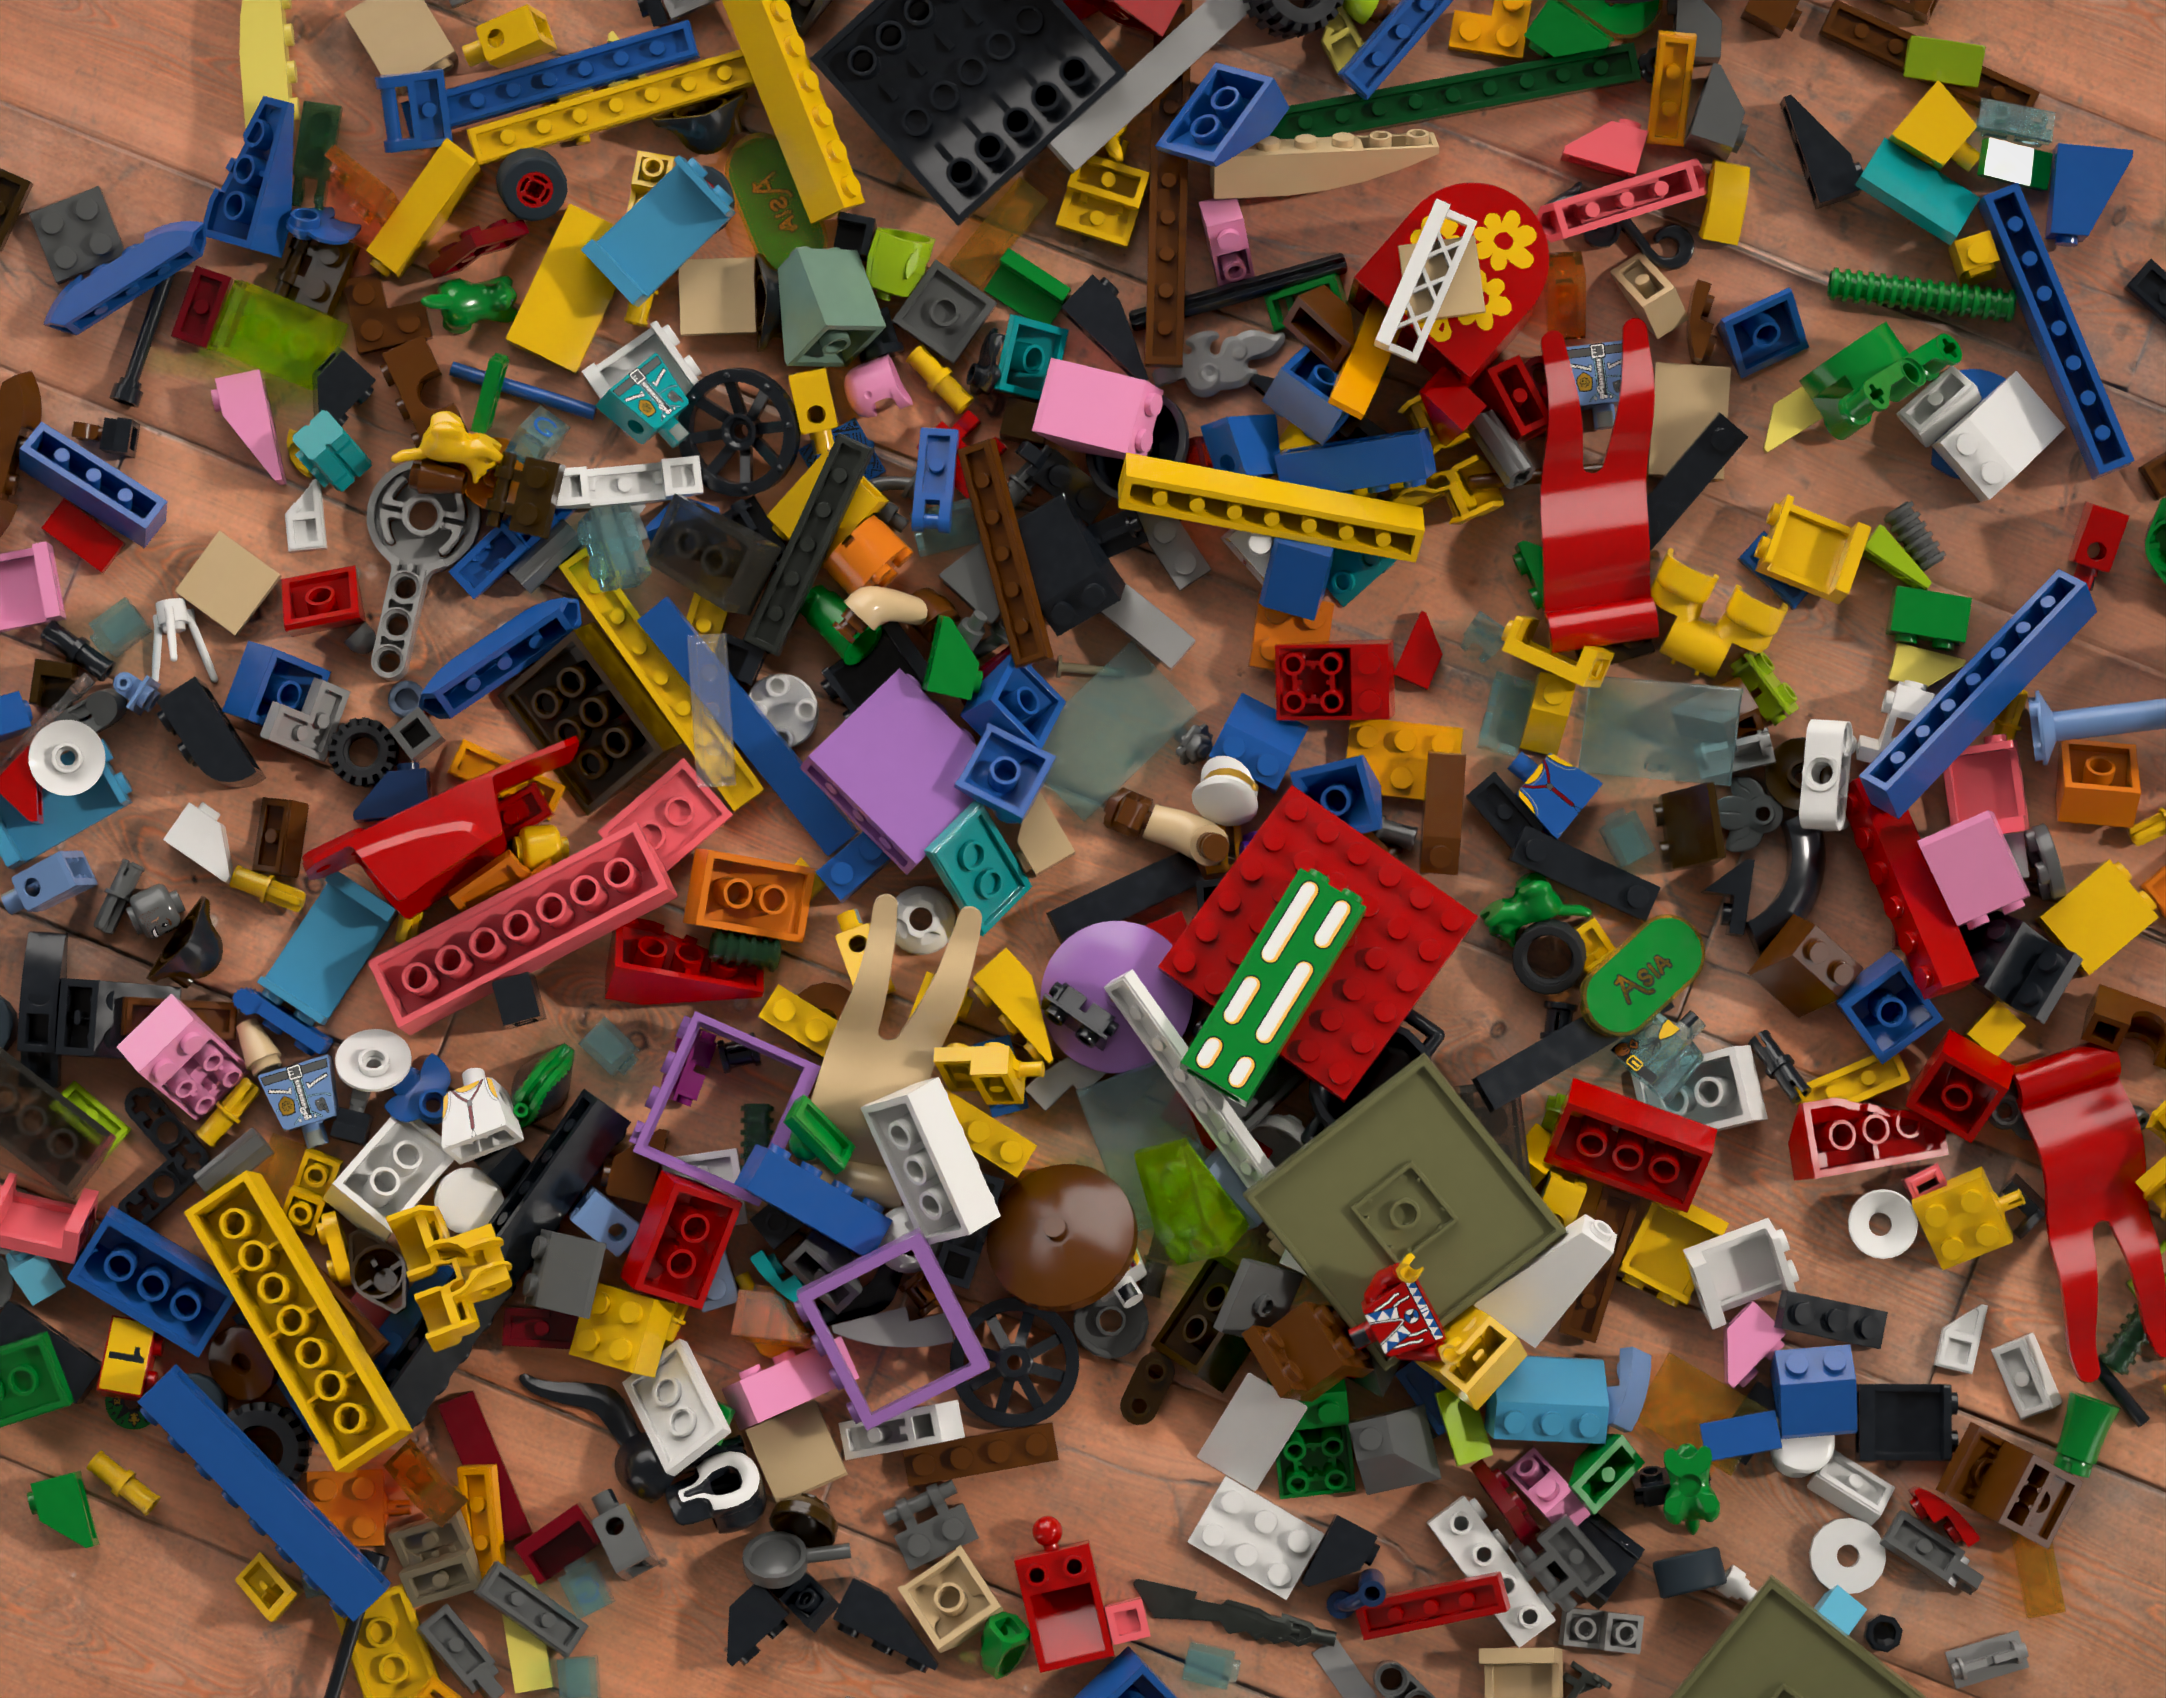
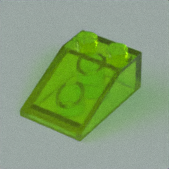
[207,280,349,391]
[1134,1138,1250,1265]

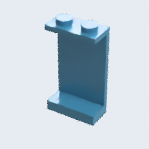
[581,155,736,307]
[0,739,133,870]
[257,871,399,1027]

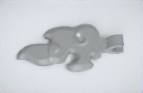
[1152,330,1285,398]

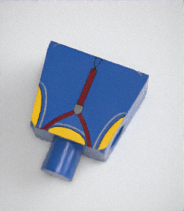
[1507,751,1603,839]

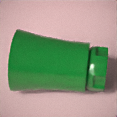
[800,584,883,665]
[2053,1391,2121,1478]

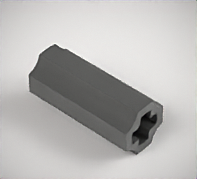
[1468,409,1536,489]
[508,519,585,594]
[193,1127,274,1195]

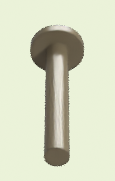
[1056,655,1125,678]

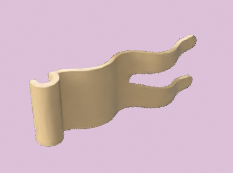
[797,894,982,1209]

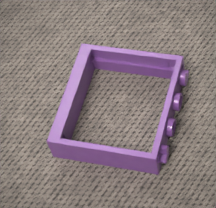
[629,1011,821,1207]
[794,1227,990,1430]

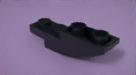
[17,931,68,1088]

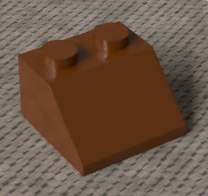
[1747,914,1864,1018]

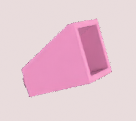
[1032,358,1163,460]
[1917,810,2030,930]

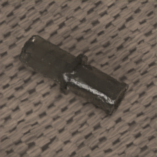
[1139,1221,1178,1298]

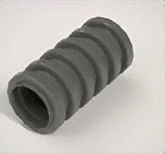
[1883,501,1946,572]

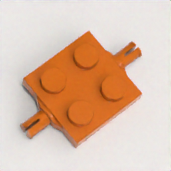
[1248,591,1335,698]
[448,849,555,913]
[306,1469,412,1547]

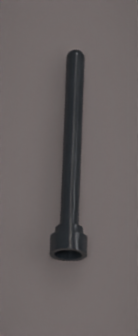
[109,274,175,408]
[324,1549,390,1698]

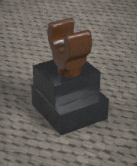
[72,417,140,458]

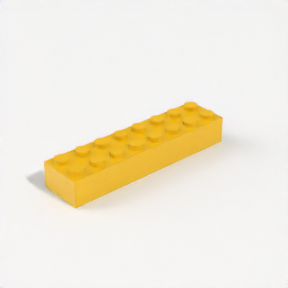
[184,1170,413,1473]

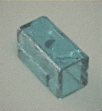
[577,503,652,592]

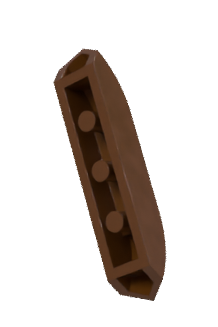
[0,370,42,537]

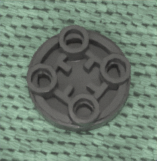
[2024,823,2066,901]

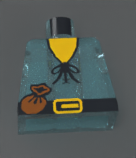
[1611,1010,1706,1104]

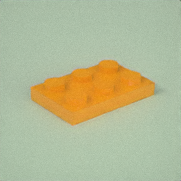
[1346,720,1463,801]

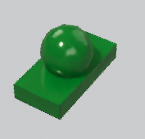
[783,1094,856,1175]

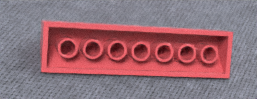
[367,822,678,1035]

